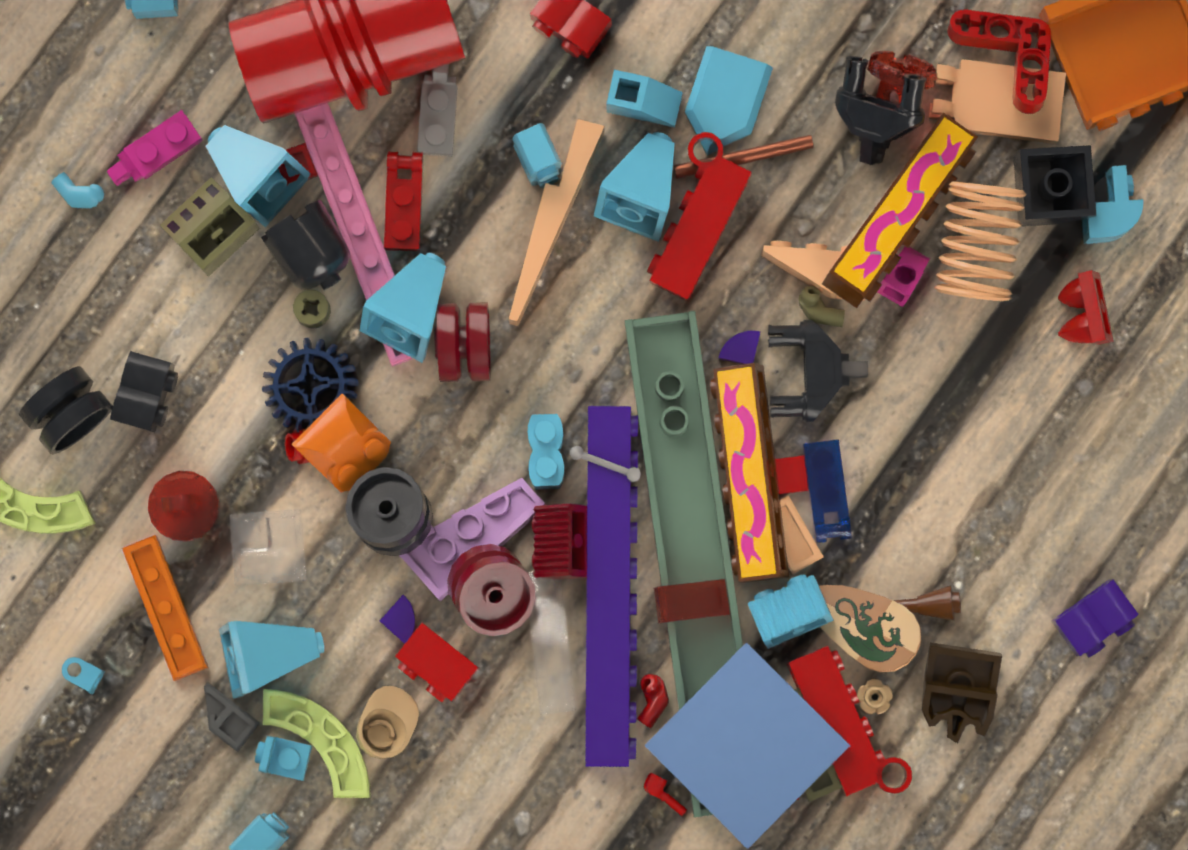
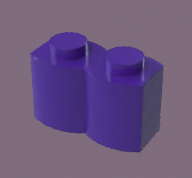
[1052,579,1139,658]

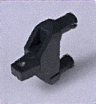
[835,56,927,165]
[768,320,868,422]

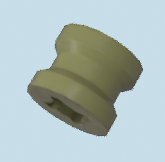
[293,290,331,329]

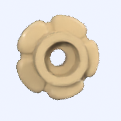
[857,679,893,714]

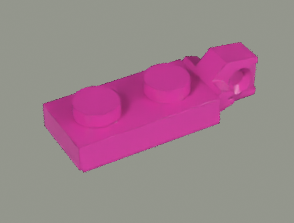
[106,110,203,186]

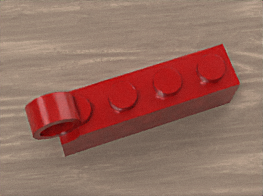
[647,132,752,302]
[786,646,912,796]

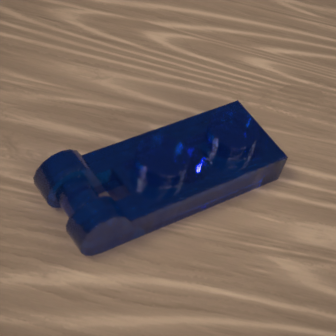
[802,439,852,543]

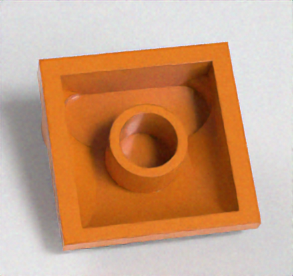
[292,394,391,493]

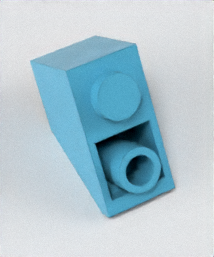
[606,69,683,128]

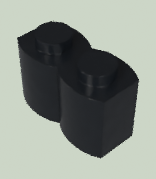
[110,351,178,433]

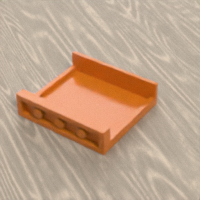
[1039,0,1188,131]

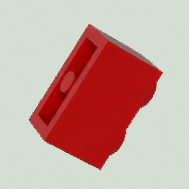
[395,623,479,703]

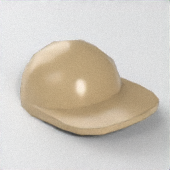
[356,686,419,759]

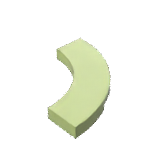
[0,477,96,534]
[263,689,371,798]

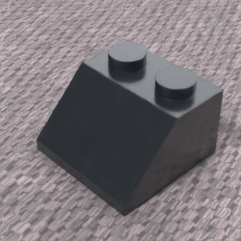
[1013,145,1097,227]

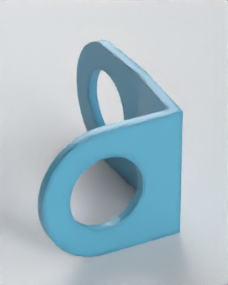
[62,657,105,694]

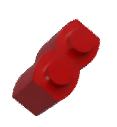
[530,0,612,59]

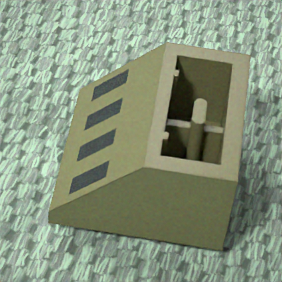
[160,177,260,277]

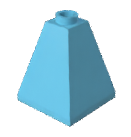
[206,125,311,227]
[594,132,675,242]
[359,253,446,363]
[219,621,325,699]

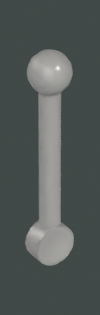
[570,446,641,482]

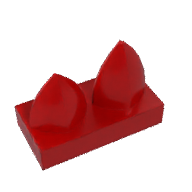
[1058,270,1114,345]

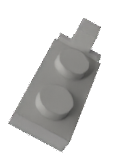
[417,64,458,157]

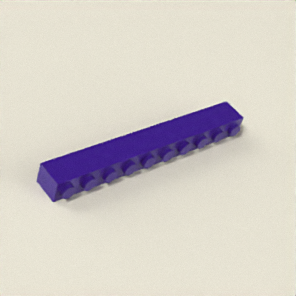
[585,406,638,767]

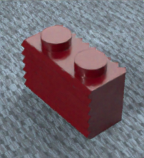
[531,503,587,580]

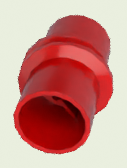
[229,0,466,124]

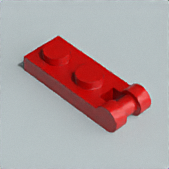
[384,151,423,251]

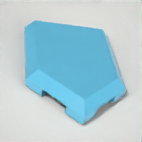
[685,46,773,156]

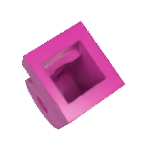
[877,246,930,307]

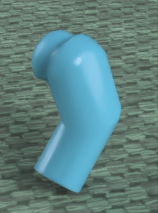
[51,172,104,208]

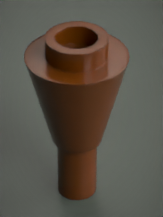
[894,585,961,621]

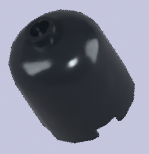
[261,200,350,290]

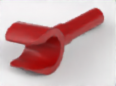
[644,773,687,816]

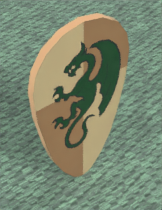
[819,585,921,673]

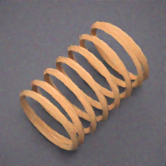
[934,181,1027,301]

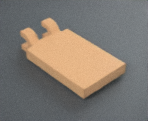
[928,59,1066,144]

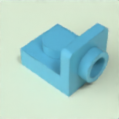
[255,736,312,781]

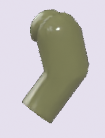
[798,286,845,327]

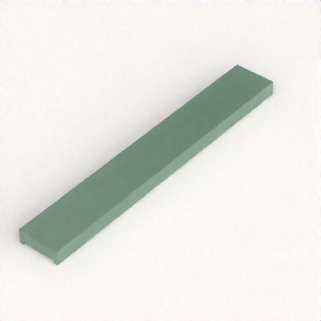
[625,310,743,818]

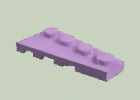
[399,478,546,601]

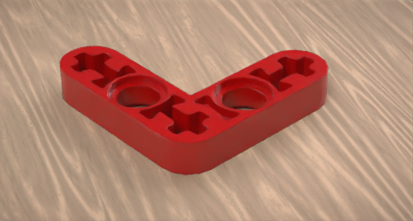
[947,9,1051,114]

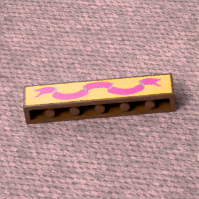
[822,113,978,309]
[710,363,789,582]

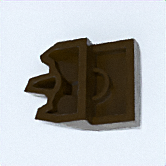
[922,642,1002,744]

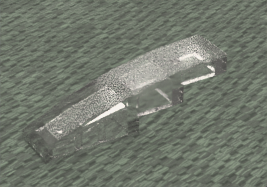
[528,571,576,715]

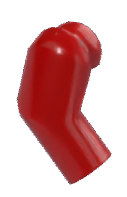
[637,674,669,729]

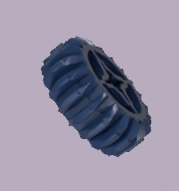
[262,338,359,432]

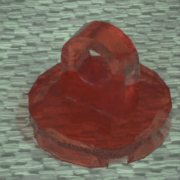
[867,51,938,104]
[148,471,220,542]

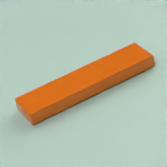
[122,535,209,681]

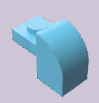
[1082,165,1143,244]

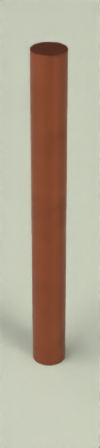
[673,135,813,179]

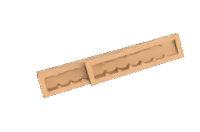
[509,119,605,326]

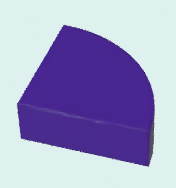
[718,330,761,365]
[380,594,415,644]

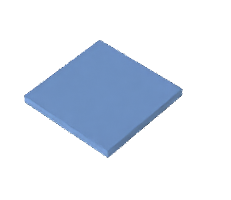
[644,642,850,849]

